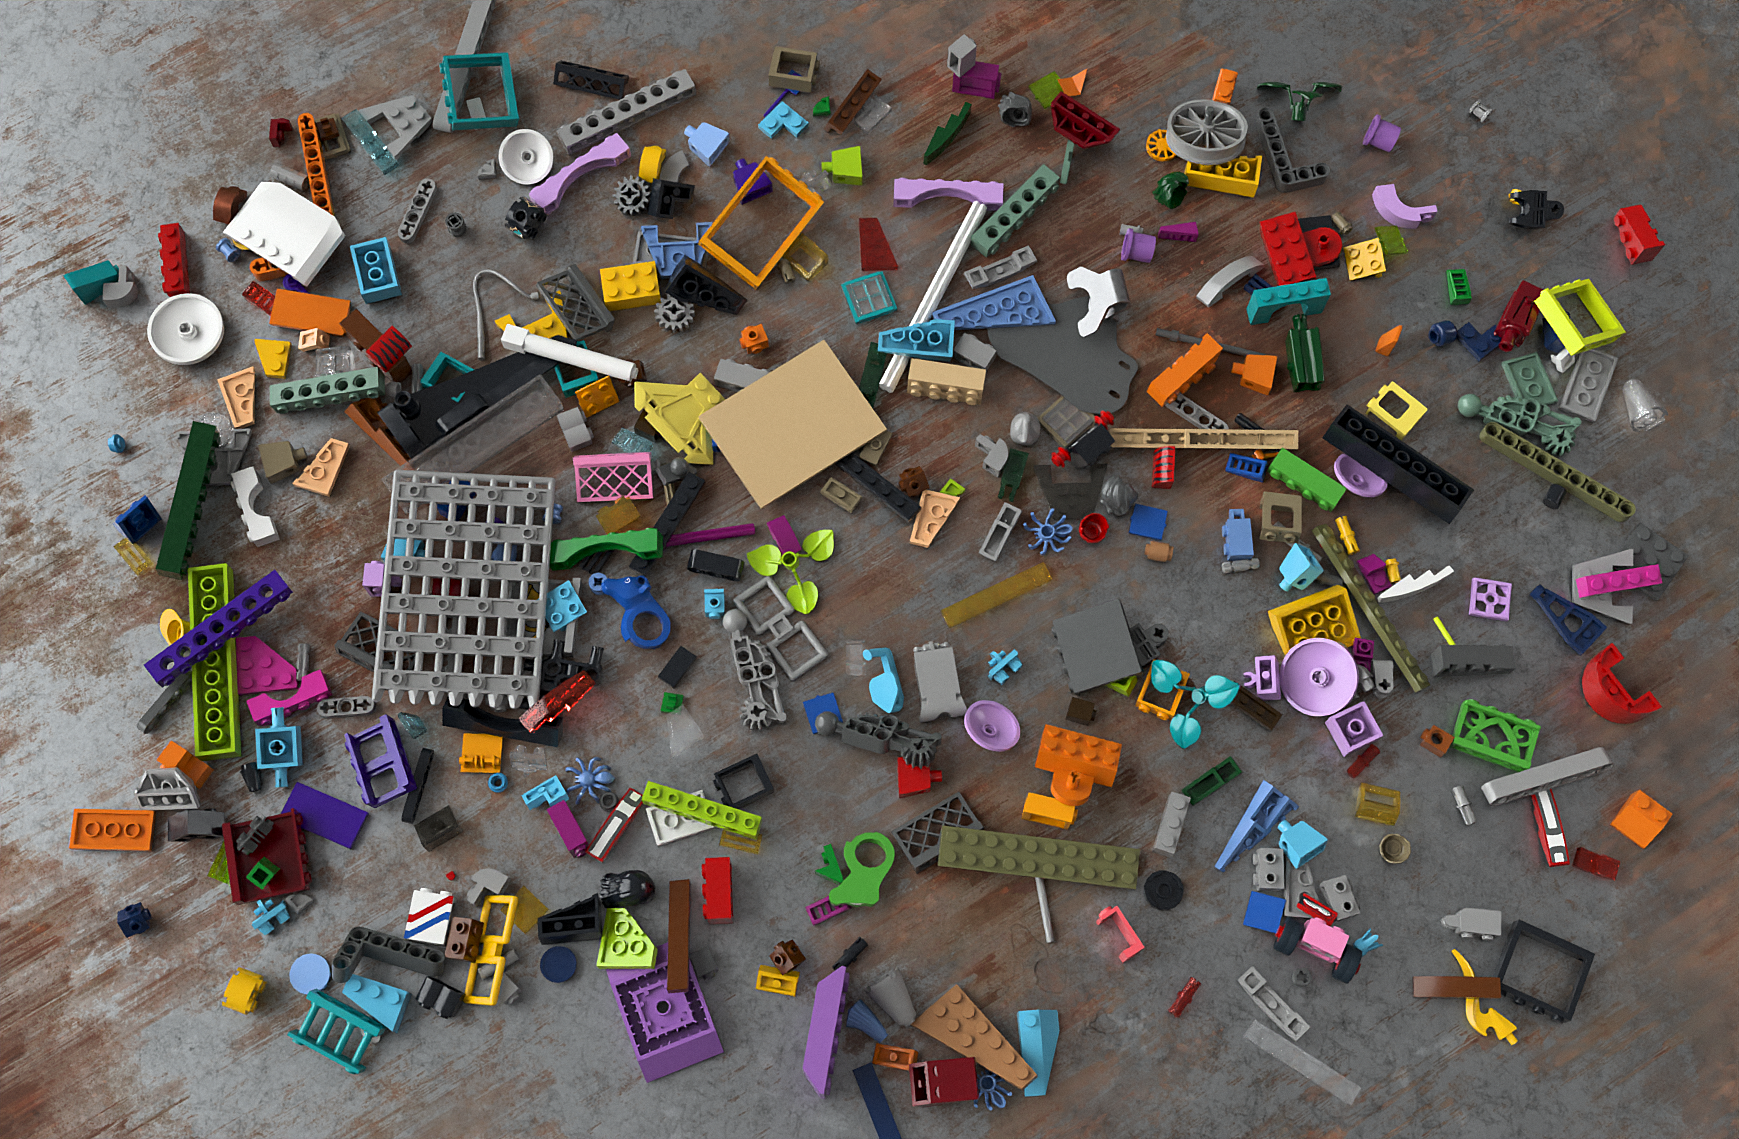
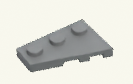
[1283,856,1319,919]

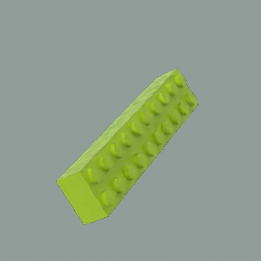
[188,563,242,761]

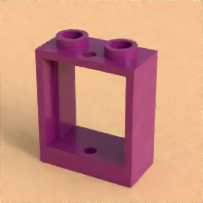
[952,61,1002,99]
[546,800,589,858]

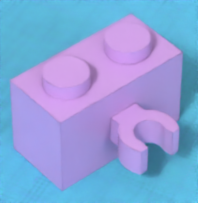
[362,561,402,597]
[1244,655,1281,701]

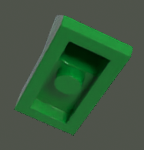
[815,844,844,885]

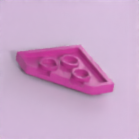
[236,636,299,696]

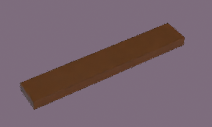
[667,879,691,994]

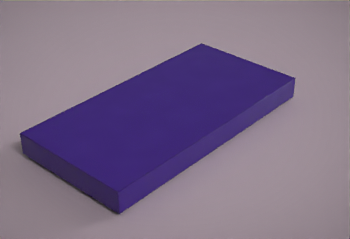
[280,782,369,850]

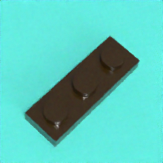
[1230,681,1283,732]

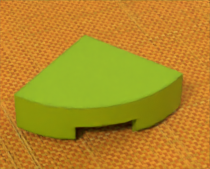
[939,478,966,497]

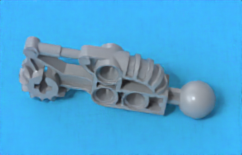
[723,609,787,730]

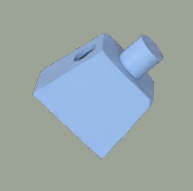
[684,122,730,167]

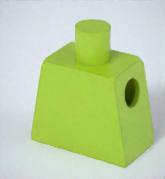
[821,146,862,185]

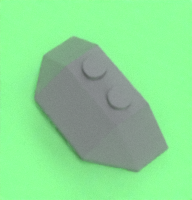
[134,768,200,810]

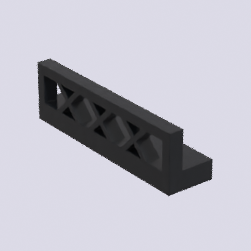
[553,60,629,100]

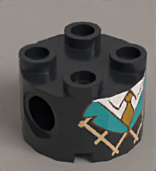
[505,197,547,239]

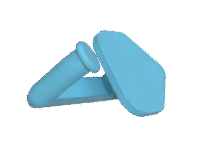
[863,647,904,713]

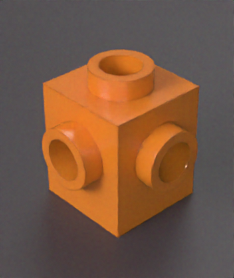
[739,324,769,354]

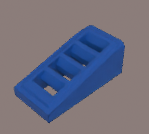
[1225,453,1268,483]

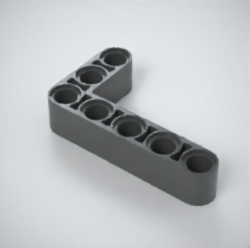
[1255,107,1330,193]
[332,926,445,983]

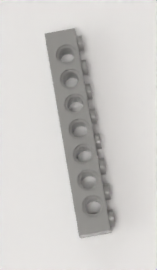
[557,69,696,155]

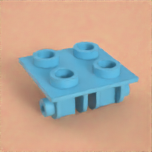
[537,580,587,632]

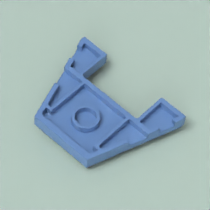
[641,222,713,279]

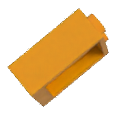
[1135,659,1190,721]
[1021,792,1078,830]

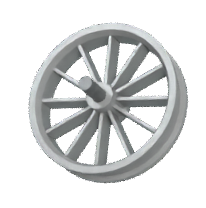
[1166,99,1248,165]

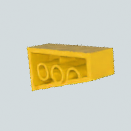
[1184,156,1262,198]

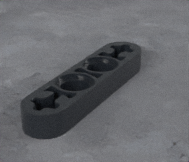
[401,748,434,824]

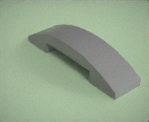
[964,245,1037,289]
[1196,256,1265,308]
[1237,966,1311,1042]

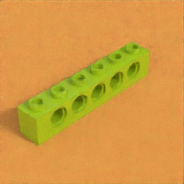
[641,781,763,840]

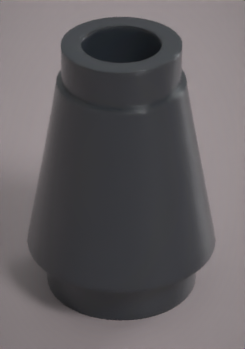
[240,762,261,792]

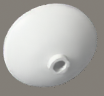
[499,129,554,184]

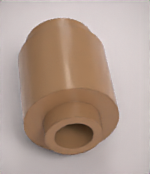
[1144,540,1174,562]

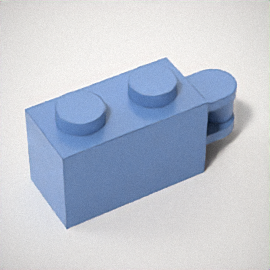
[1222,509,1254,561]

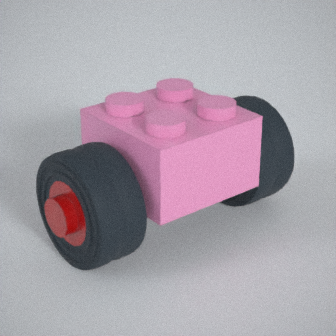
[1274,916,1362,984]

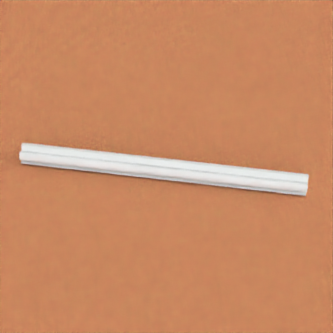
[879,201,987,393]

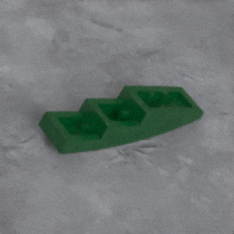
[923,102,972,165]

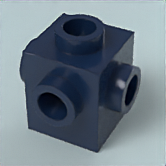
[117,902,152,938]

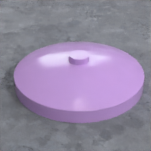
[1279,638,1359,716]

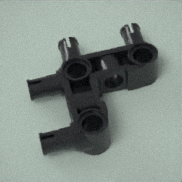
[519,639,604,715]

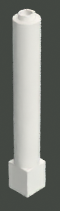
[501,324,638,382]

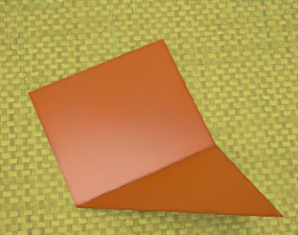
[1057,69,1087,96]

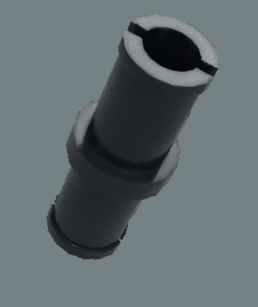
[832,937,868,971]

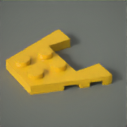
[495,290,568,338]

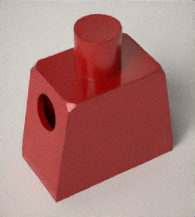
[897,757,942,798]

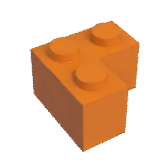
[157,740,214,789]

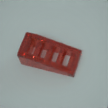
[242,281,275,316]

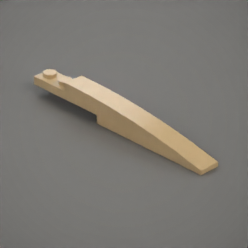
[1108,428,1298,449]

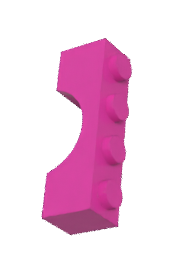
[1576,564,1662,598]
[246,670,333,726]

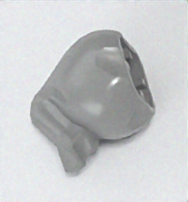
[1010,412,1041,445]

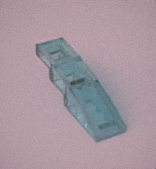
[341,109,399,175]

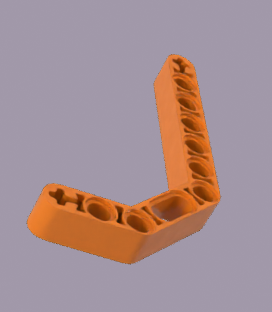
[250,113,336,281]

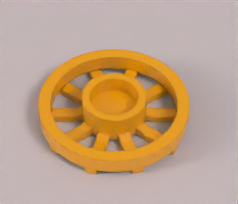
[1146,129,1176,161]

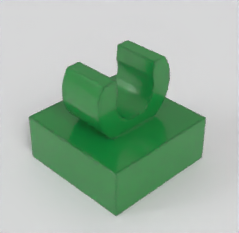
[661,692,684,716]

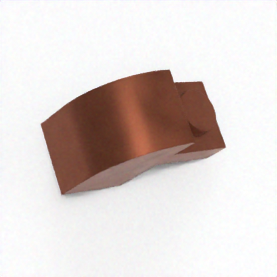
[213,186,247,224]

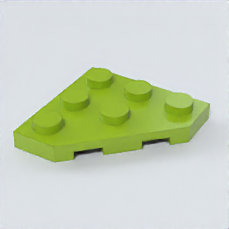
[596,908,658,969]

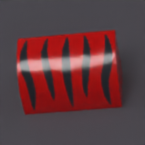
[366,326,412,373]
[1152,446,1175,489]

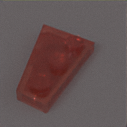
[859,218,898,271]

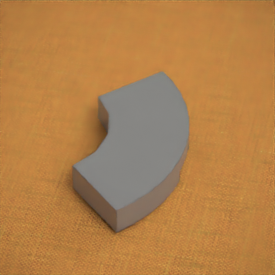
[660,150,689,182]

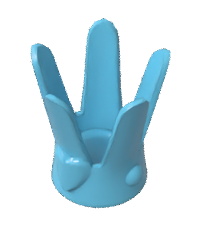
[1353,928,1383,957]

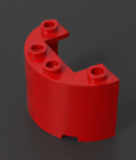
[1582,643,1662,724]

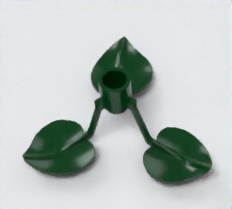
[1257,82,1343,121]

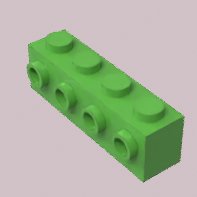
[1267,448,1346,512]

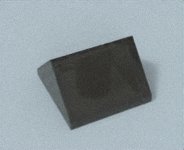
[414,805,464,852]

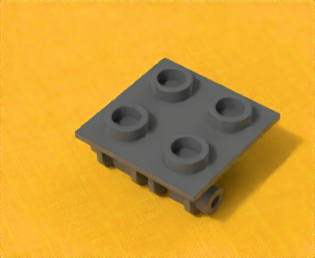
[236,814,274,855]

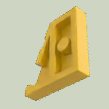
[254,339,292,379]

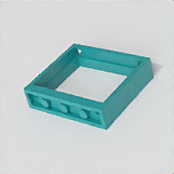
[439,53,519,130]

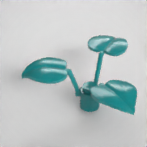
[1151,660,1240,749]

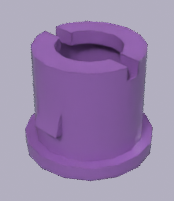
[1363,114,1401,152]
[1121,228,1156,263]

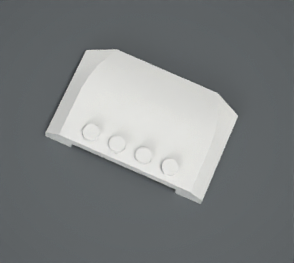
[223,182,346,287]

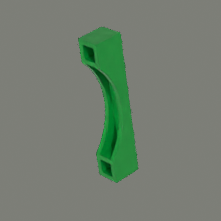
[549,528,663,571]

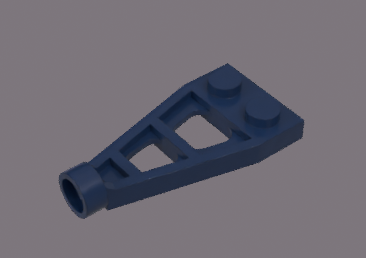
[1529,584,1607,656]

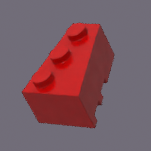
[1614,204,1665,265]

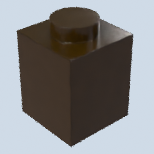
[1065,697,1097,726]

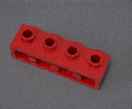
[158,223,190,297]

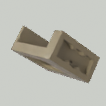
[1259,491,1302,544]

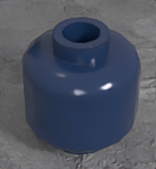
[1428,320,1457,346]

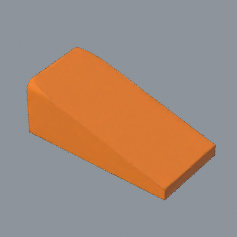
[1375,325,1403,357]
[872,1043,918,1071]

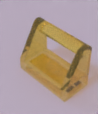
[782,232,828,281]
[1355,782,1400,826]

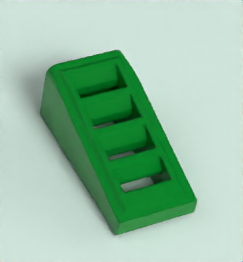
[1446,269,1472,305]

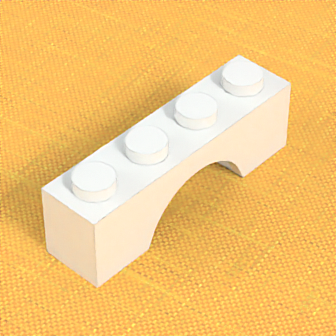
[230,466,280,547]

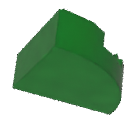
[813,96,831,116]

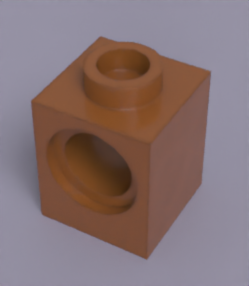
[1420,725,1455,757]

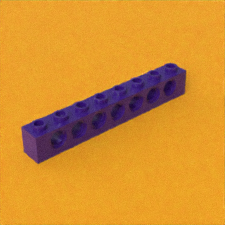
[144,570,293,688]

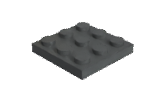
[1613,523,1689,601]

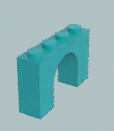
[1246,278,1331,325]

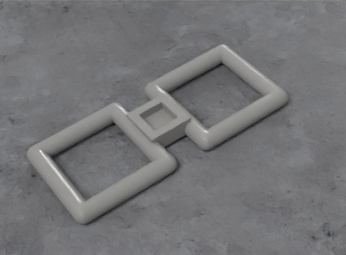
[733,576,828,681]

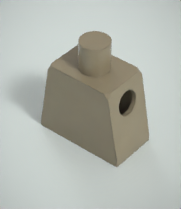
[258,441,307,484]

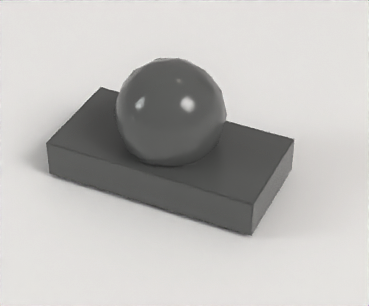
[655,457,697,486]

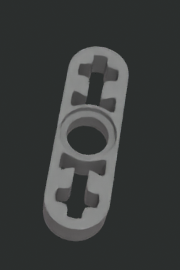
[317,696,376,719]

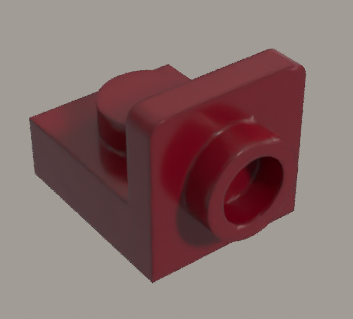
[269,118,293,147]

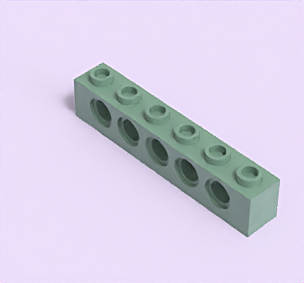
[970,164,1060,258]
[270,367,385,414]

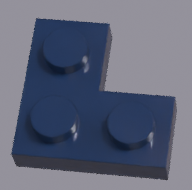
[1457,322,1502,362]

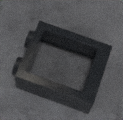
[712,753,774,809]

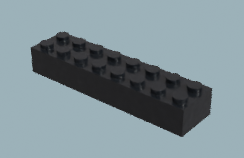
[1322,404,1474,524]

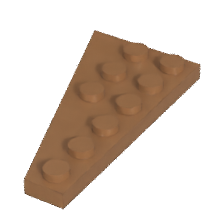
[911,984,1038,1090]

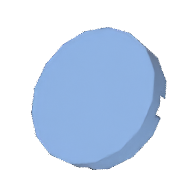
[289,953,332,995]

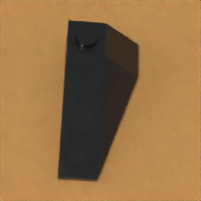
[665,255,747,315]

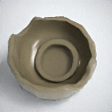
[1379,833,1411,864]

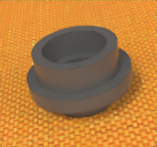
[599,792,619,812]

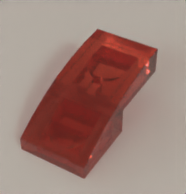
[1572,847,1620,880]

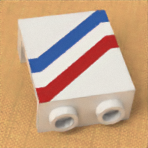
[404,888,457,947]

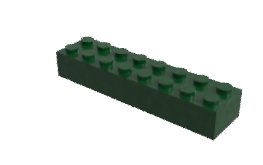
[155,421,221,580]

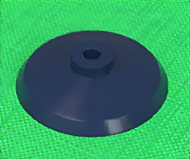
[540,946,576,983]

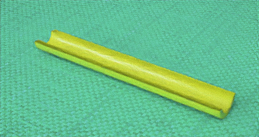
[1433,616,1456,645]

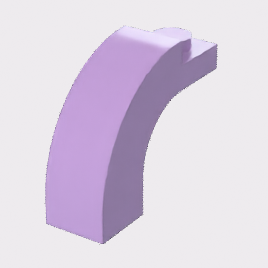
[1372,184,1438,229]

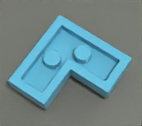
[758,101,809,139]
[521,775,569,810]

